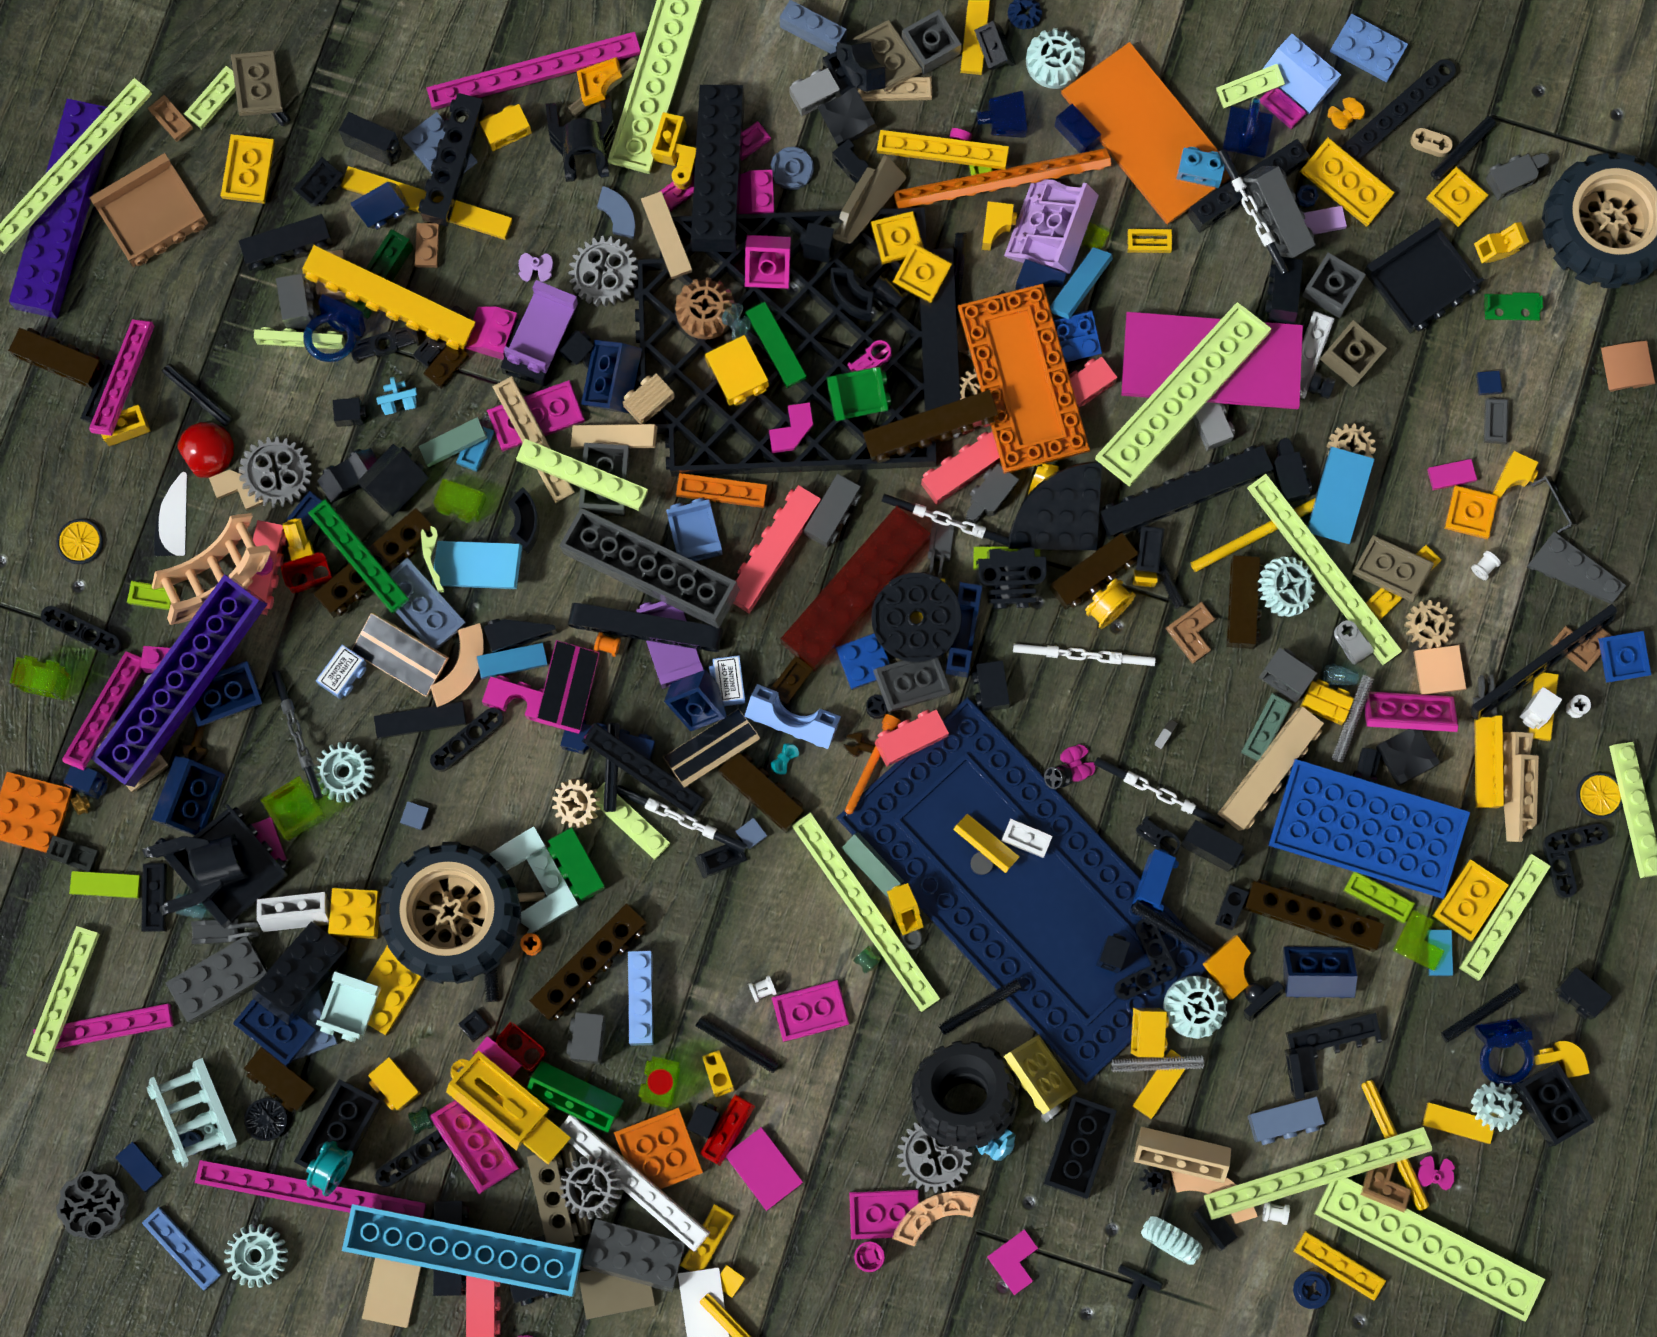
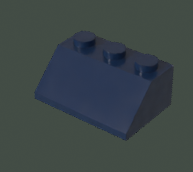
[581,340,642,414]
[192,661,263,727]
[151,756,225,836]
[1283,947,1358,998]

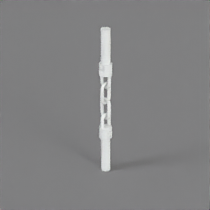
[1013,643,1155,666]

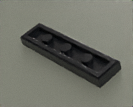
[374,701,467,739]

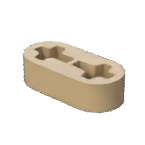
[1410,128,1452,157]

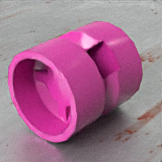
[854,1241,885,1272]

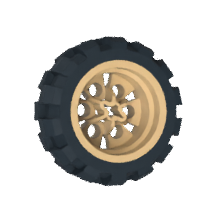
[1541,152,1657,288]
[379,842,521,984]

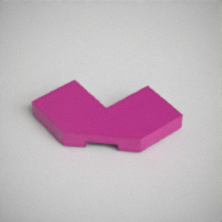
[769,403,813,453]

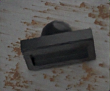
[1244,980,1283,1022]

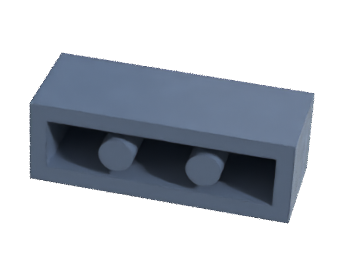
[780,0,847,54]
[1248,1097,1325,1145]

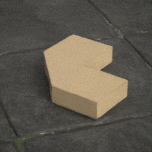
[209,470,263,511]

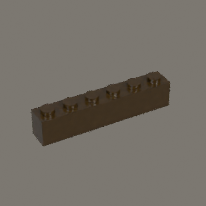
[863,390,999,463]

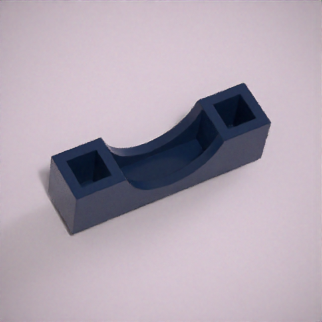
[946,582,982,678]
[560,720,656,761]

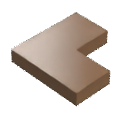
[1166,602,1215,664]
[1550,626,1612,672]
[1360,1163,1411,1213]

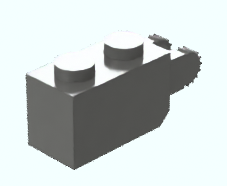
[1486,153,1549,201]
[966,464,1019,524]

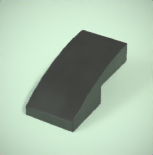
[45,836,100,872]

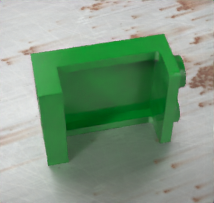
[826,367,891,421]

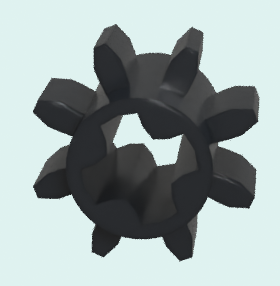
[1139,1167,1169,1195]

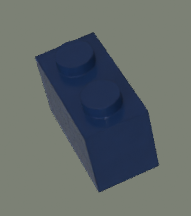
[63,766,108,800]

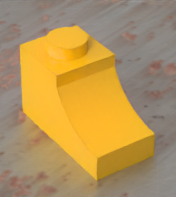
[982,201,1017,251]
[1492,451,1538,499]

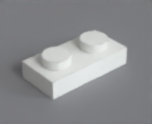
[1001,819,1052,858]

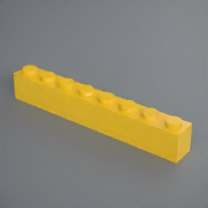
[302,245,475,350]

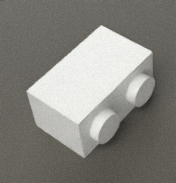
[1520,687,1562,729]

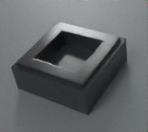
[458,1009,491,1042]

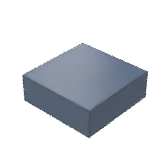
[400,801,430,830]
[735,818,767,850]

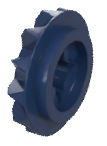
[1008,0,1042,29]
[1293,1271,1330,1309]

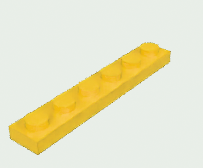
[877,130,1009,170]

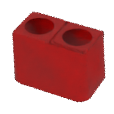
[281,553,332,594]
[496,1022,547,1072]

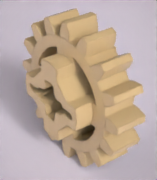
[1327,423,1376,458]
[1404,600,1455,649]
[552,779,601,828]

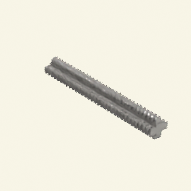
[1332,675,1374,763]
[1111,1055,1204,1072]

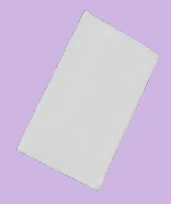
[678,1268,729,1337]

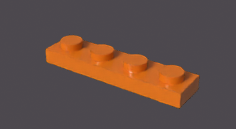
[676,473,767,508]

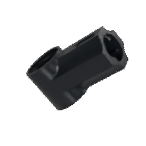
[1353,748,1381,783]

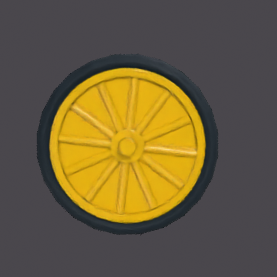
[56,519,103,564]
[1576,772,1623,819]

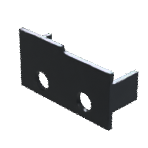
[1531,476,1578,533]

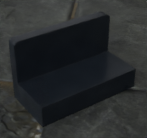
[974,21,1016,71]
[1285,1045,1319,1100]
[1191,1203,1238,1251]

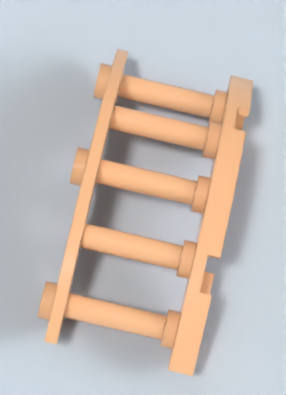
[152,513,271,625]

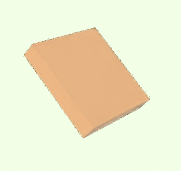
[1413,645,1466,695]

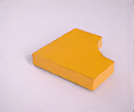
[577,57,622,106]
[1203,935,1251,1000]

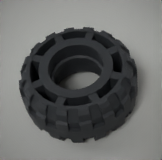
[911,1041,1018,1150]

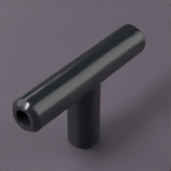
[1118,1264,1163,1300]

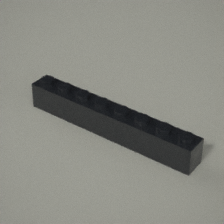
[1099,445,1274,540]

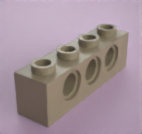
[527,1154,579,1245]

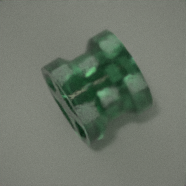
[853,946,882,974]
[408,1106,434,1134]

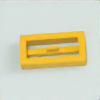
[1127,229,1172,253]

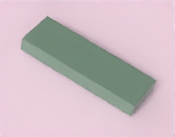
[419,417,487,467]
[1241,693,1292,761]
[842,832,904,898]

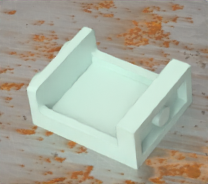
[316,972,381,1043]

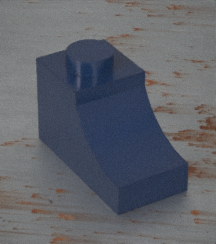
[1015,259,1067,290]

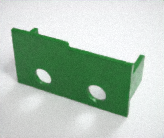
[1484,292,1543,321]

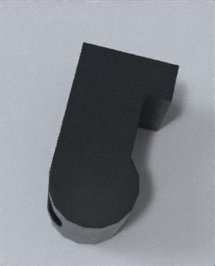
[832,139,869,183]
[1215,885,1249,931]

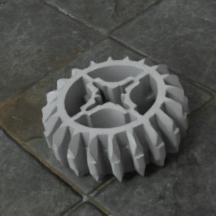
[560,1156,623,1219]

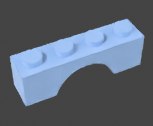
[744,684,841,749]
[628,951,654,1046]

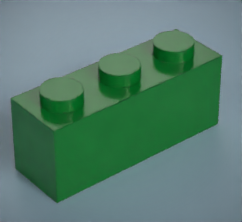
[547,827,606,902]

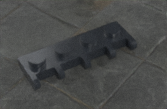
[1286,1011,1382,1059]

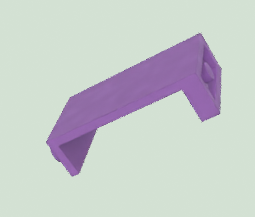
[504,280,578,373]
[636,601,703,689]

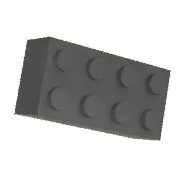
[1242,166,1315,258]
[165,936,268,1024]
[582,1219,685,1293]

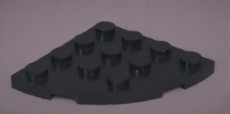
[1008,461,1102,550]

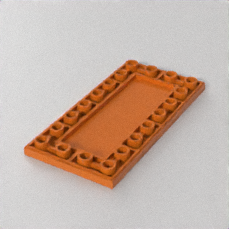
[1061,42,1231,225]
[958,284,1090,474]

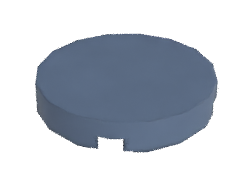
[771,147,814,190]

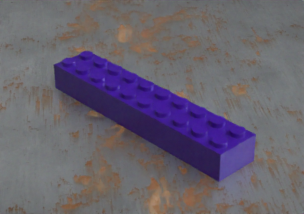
[9,98,107,319]
[91,574,267,787]

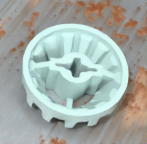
[1026,28,1085,89]
[1163,976,1227,1039]

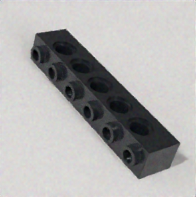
[418,93,485,227]
[1187,138,1310,233]

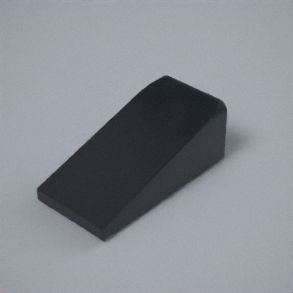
[822,51,858,95]
[695,839,747,879]

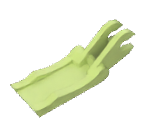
[421,526,444,592]

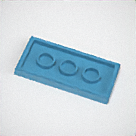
[1307,447,1374,544]

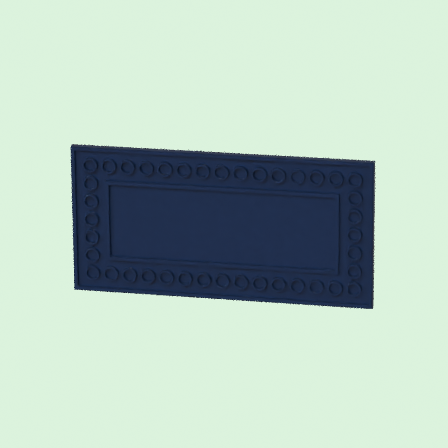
[836,697,1213,1085]

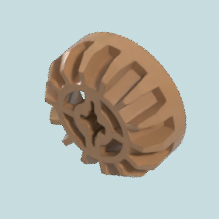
[675,278,735,339]

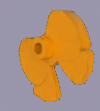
[1328,97,1365,129]

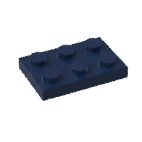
[233,999,316,1067]

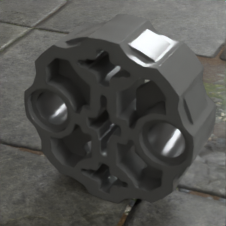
[56,1171,129,1240]

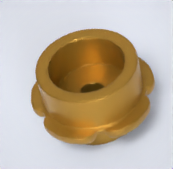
[71,794,91,815]

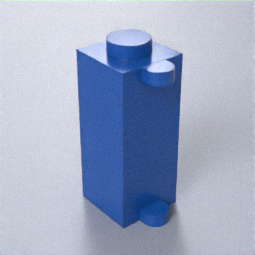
[1132,849,1179,912]

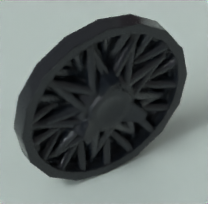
[244,1098,287,1141]

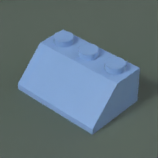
[1263,34,1341,114]

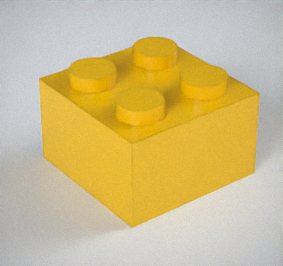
[328,888,381,939]

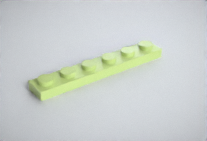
[516,439,648,511]
[1609,742,1657,878]
[1459,854,1550,981]
[26,926,100,1064]

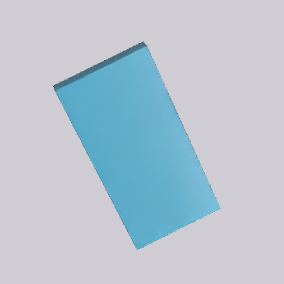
[432,541,522,589]

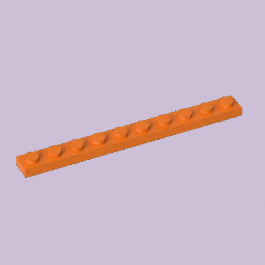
[894,148,1111,208]

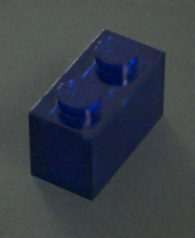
[1055,104,1101,153]

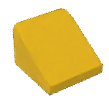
[1133,569,1157,587]
[720,1265,746,1298]

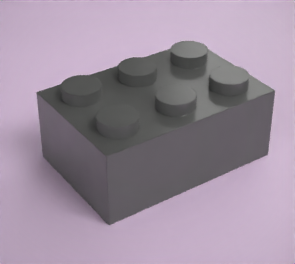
[579,443,630,516]

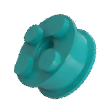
[306,1141,353,1197]

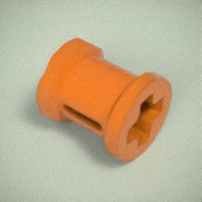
[594,632,621,657]
[520,933,543,956]

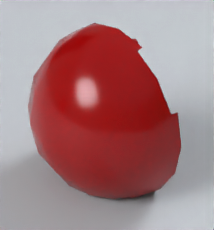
[177,422,234,478]

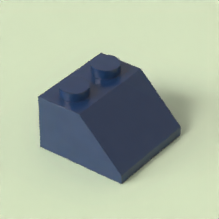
[350,182,410,230]
[664,669,726,732]

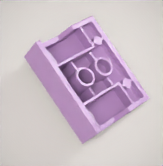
[1004,179,1099,274]

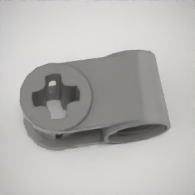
[1334,620,1374,665]

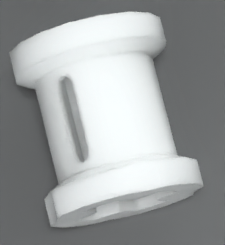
[1471,551,1501,581]
[1566,695,1591,718]
[748,976,777,1003]
[1262,1202,1290,1225]

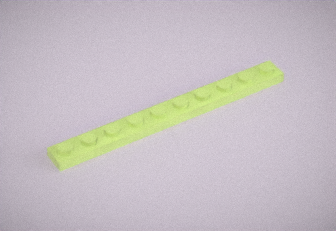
[0,78,152,254]
[1247,474,1402,665]
[792,813,940,1013]
[1204,1127,1432,1220]

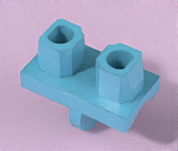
[376,377,418,415]

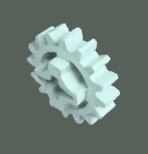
[1471,1082,1522,1132]

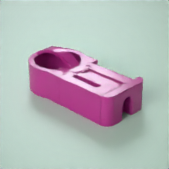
[848,340,892,372]

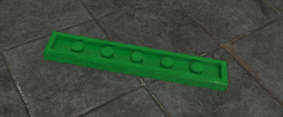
[308,499,410,614]

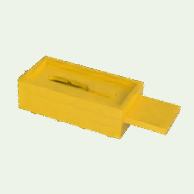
[446,1050,571,1165]

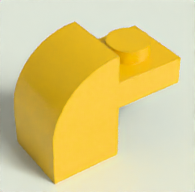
[1474,222,1529,263]
[1534,1041,1589,1078]

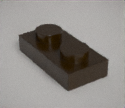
[423,346,469,389]
[771,656,813,706]

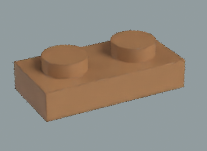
[148,95,193,142]
[415,223,440,268]

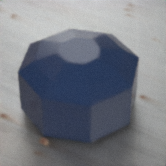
[1296,184,1319,208]

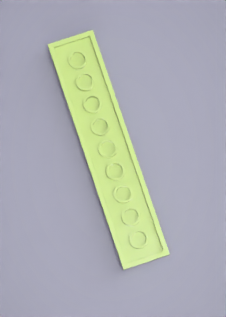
[608,0,703,174]
[1095,302,1272,487]
[1314,1178,1545,1322]

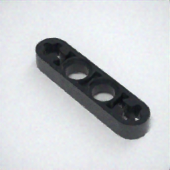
[41,606,122,656]
[430,707,504,772]
[375,1130,449,1187]

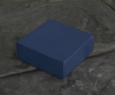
[1476,371,1502,396]

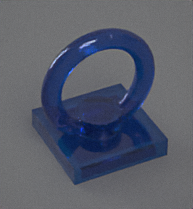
[1222,97,1273,158]
[303,294,365,362]
[1475,1018,1534,1085]

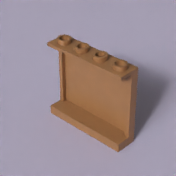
[89,153,208,268]

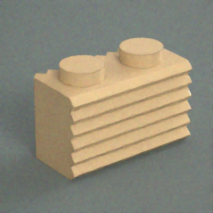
[623,374,674,424]

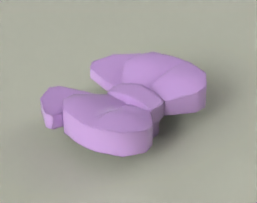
[519,253,553,283]

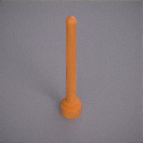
[845,714,901,814]

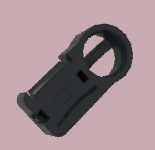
[1136,816,1180,856]

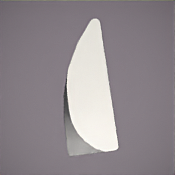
[154,472,187,556]

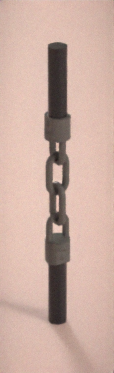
[272,670,323,800]

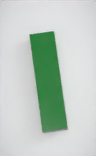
[745,302,807,388]

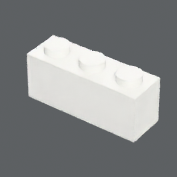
[257,892,331,932]

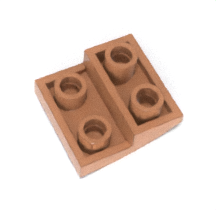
[1601,341,1656,392]

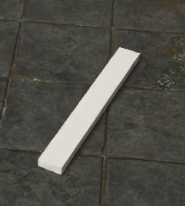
[560,1115,710,1251]

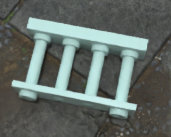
[147,1058,237,1168]

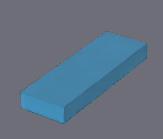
[477,643,547,679]

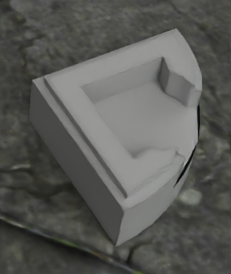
[1155,720,1178,749]

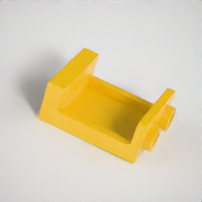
[705,335,769,406]

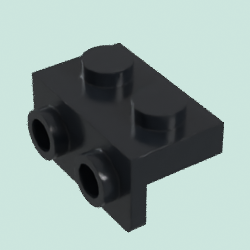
[292,157,344,207]

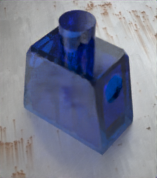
[977,91,1027,138]

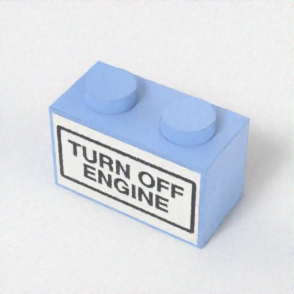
[316,645,367,700]
[709,656,745,706]

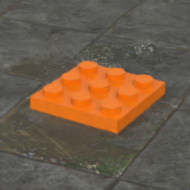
[0,772,73,853]
[614,1108,703,1189]

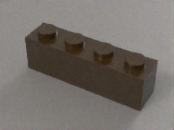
[8,327,103,390]
[1050,533,1138,610]
[1226,555,1264,649]
[718,752,804,833]

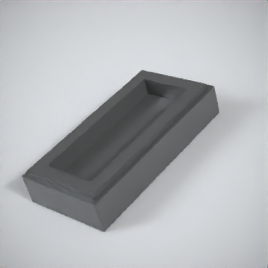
[1484,398,1508,444]

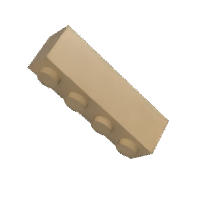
[1134,1127,1231,1183]

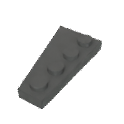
[1526,532,1626,604]

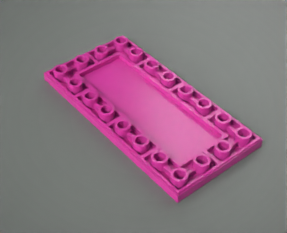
[1121,312,1303,409]

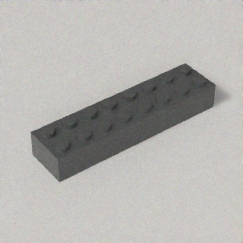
[559,508,740,629]

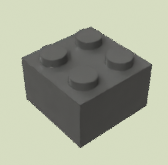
[902,10,961,75]
[1302,253,1366,318]
[276,274,318,332]
[1258,647,1317,703]
[567,1012,607,1065]

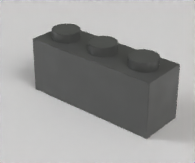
[804,474,862,548]

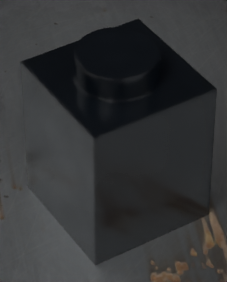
[333,397,367,427]
[687,1102,720,1139]

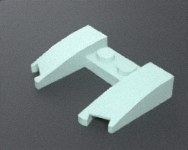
[490,827,579,933]

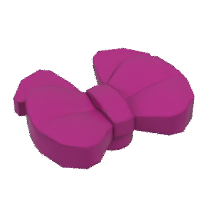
[1060,744,1095,782]
[1417,1156,1455,1190]

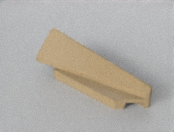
[1503,732,1539,842]

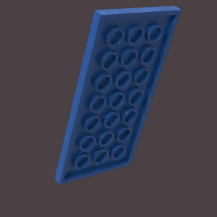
[1268,759,1470,899]

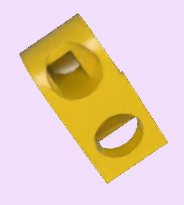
[672,144,696,189]
[702,1050,735,1098]

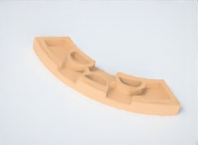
[430,623,483,707]
[1169,1170,1258,1224]
[892,1191,980,1247]

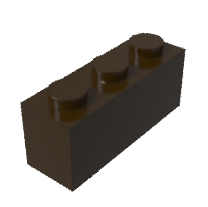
[243,1047,318,1112]

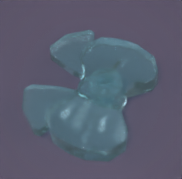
[722,303,750,340]

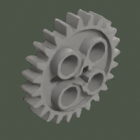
[568,236,638,307]
[239,437,312,508]
[897,1122,972,1193]

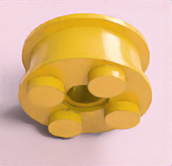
[1085,578,1136,629]

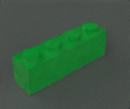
[527,1061,624,1133]

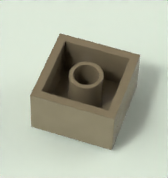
[1320,320,1387,387]

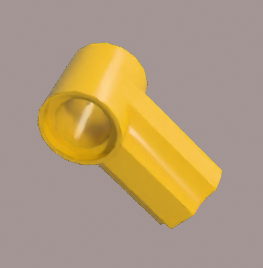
[282,518,315,561]

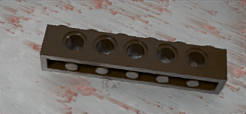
[314,508,433,618]
[1243,879,1385,952]
[529,903,647,1022]

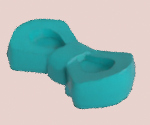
[771,743,799,775]

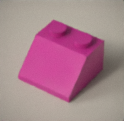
[739,170,774,214]
[745,235,791,288]
[465,307,519,360]

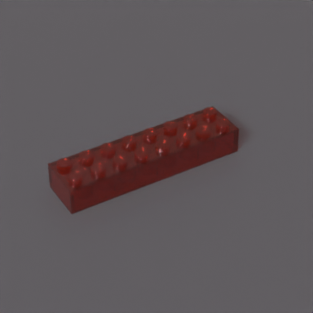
[781,506,931,672]

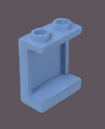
[666,498,723,562]

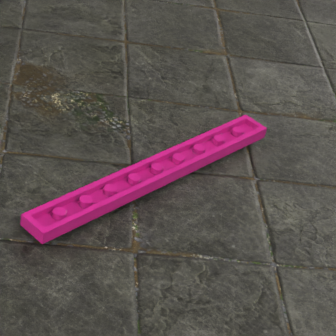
[426,32,641,110]
[195,1160,427,1218]

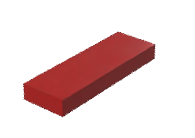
[700,1095,755,1166]

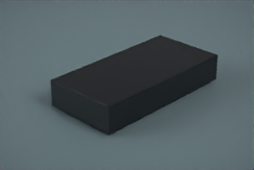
[1136,526,1165,573]

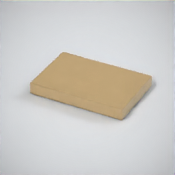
[362,1258,421,1328]

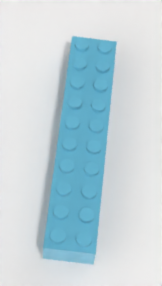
[342,1204,584,1297]

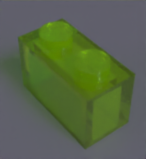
[433,478,486,523]

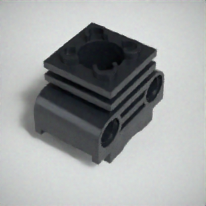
[976,548,1046,609]

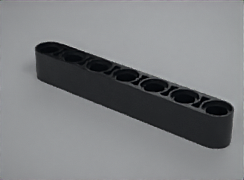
[568,603,723,652]

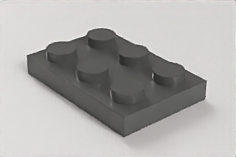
[873,658,951,712]

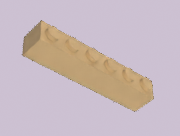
[1218,707,1324,831]

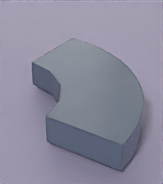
[597,186,635,239]

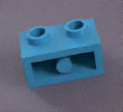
[1176,147,1225,188]

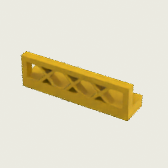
[1474,716,1504,808]

